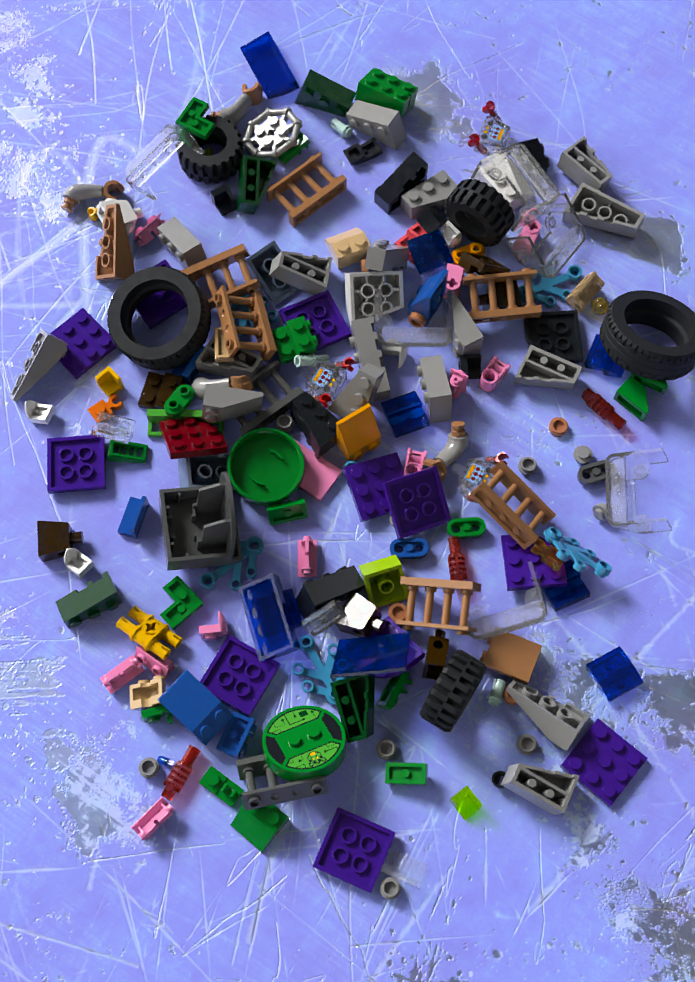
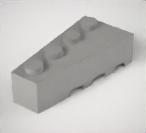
[563,182,645,238]
[349,316,390,401]

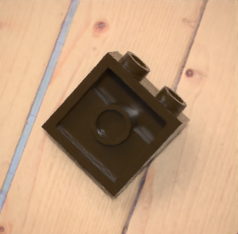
[458,251,511,275]
[138,372,186,409]

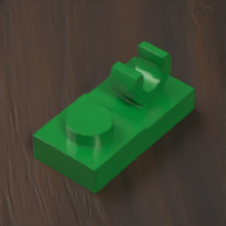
[278,131,310,165]
[266,498,308,526]
[376,672,413,710]
[141,705,173,724]
[385,762,428,786]
[199,765,244,808]

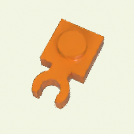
[87,394,123,426]

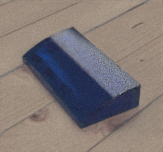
[240,31,300,99]
[238,573,301,662]

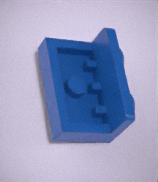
[216,711,257,759]

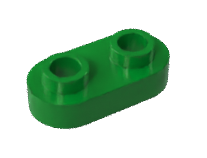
[164,384,195,418]
[447,517,486,539]

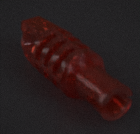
[581,388,627,430]
[447,536,468,591]
[161,745,201,801]

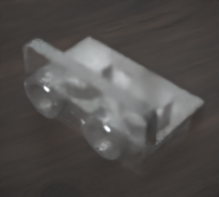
[91,411,136,444]

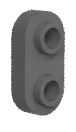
[577,460,615,486]

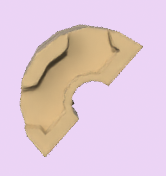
[129,675,166,710]

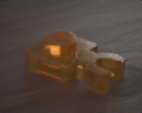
[530,538,564,572]

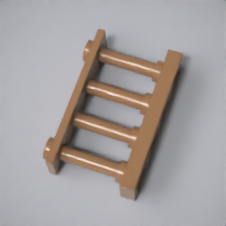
[266,152,347,228]
[181,243,262,310]
[463,268,542,324]
[214,285,277,361]
[470,460,556,550]
[395,576,482,636]

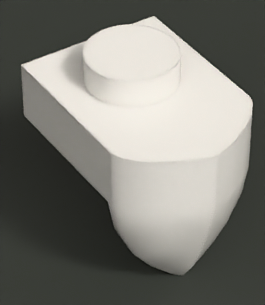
[436,220,462,248]
[381,341,408,368]
[25,400,56,425]
[64,548,95,578]

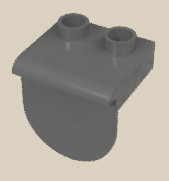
[158,472,242,571]

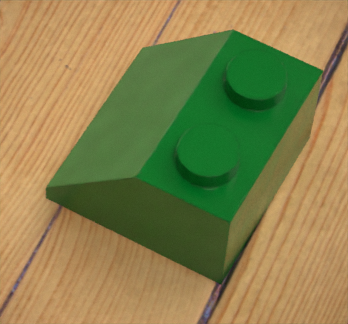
[230,789,289,853]

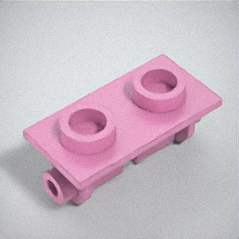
[132,213,166,247]
[449,368,469,399]
[298,536,317,577]
[134,646,175,680]
[100,655,145,694]
[131,797,174,841]

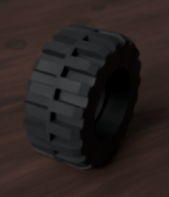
[176,115,244,184]
[444,179,515,247]
[419,650,487,732]

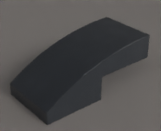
[343,137,383,166]

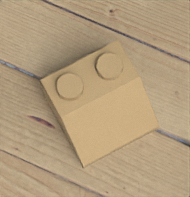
[325,228,370,269]

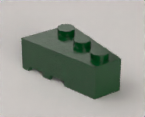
[294,69,356,117]
[237,155,278,215]
[56,571,123,628]
[330,669,375,743]

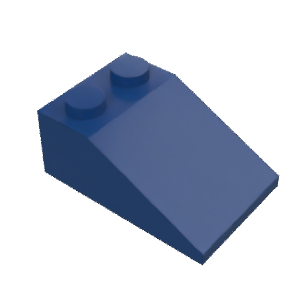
[407,269,449,325]
[157,670,234,746]

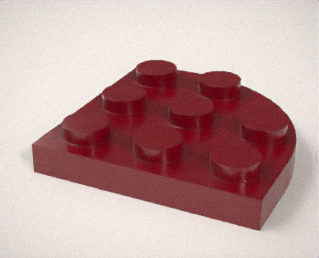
[159,417,228,460]

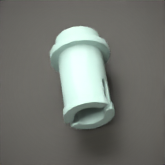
[330,118,352,138]
[487,679,507,706]

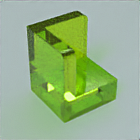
[450,785,483,820]

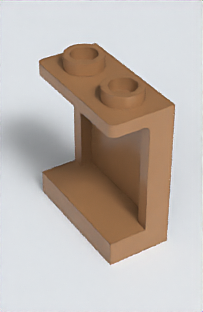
[480,628,542,684]

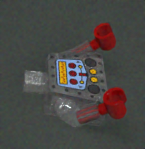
[468,101,518,157]
[300,357,356,408]
[450,452,509,503]

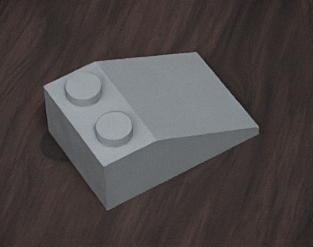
[449,294,484,359]
[202,384,263,423]

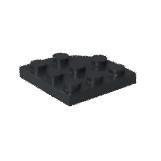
[522,310,584,363]

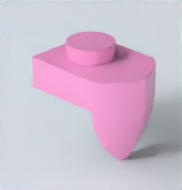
[199,611,228,641]

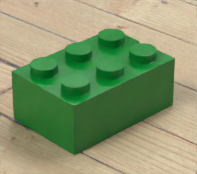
[355,68,418,119]

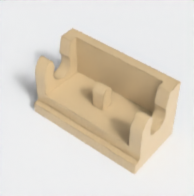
[565,271,605,314]

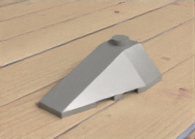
[10,329,68,401]
[506,679,590,751]

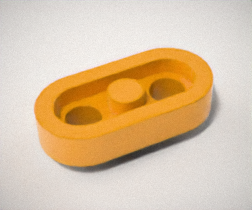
[450,242,485,265]

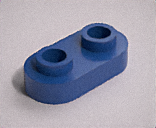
[390,538,429,560]

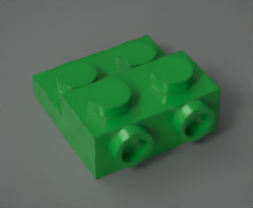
[271,316,318,365]

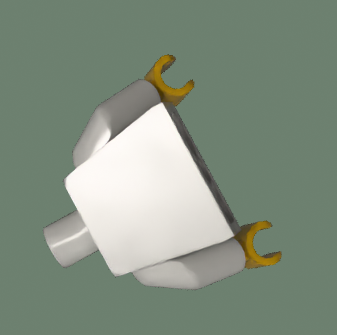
[87,198,143,236]

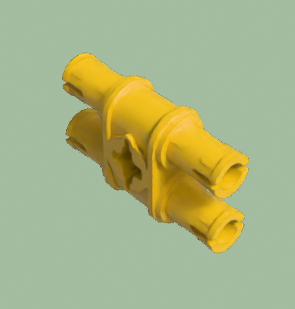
[116,605,183,660]

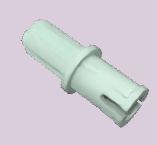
[294,353,330,368]

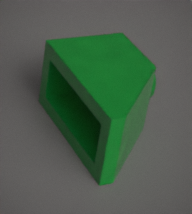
[613,376,648,422]

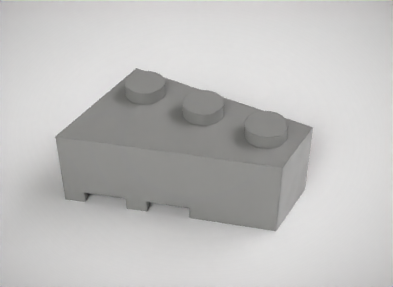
[557,136,612,192]

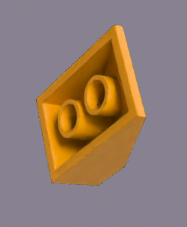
[336,403,381,461]

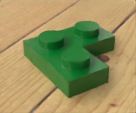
[175,97,215,140]
[160,575,204,631]

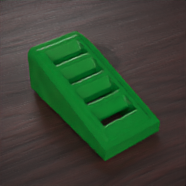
[107,439,148,463]

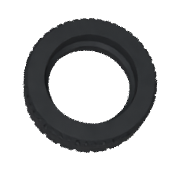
[107,266,211,370]
[600,290,695,381]

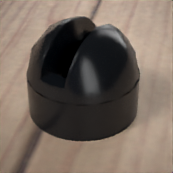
[492,771,505,789]

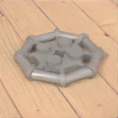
[242,107,303,160]

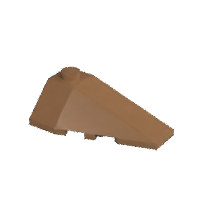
[95,203,134,280]

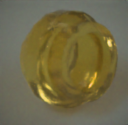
[591,297,609,315]

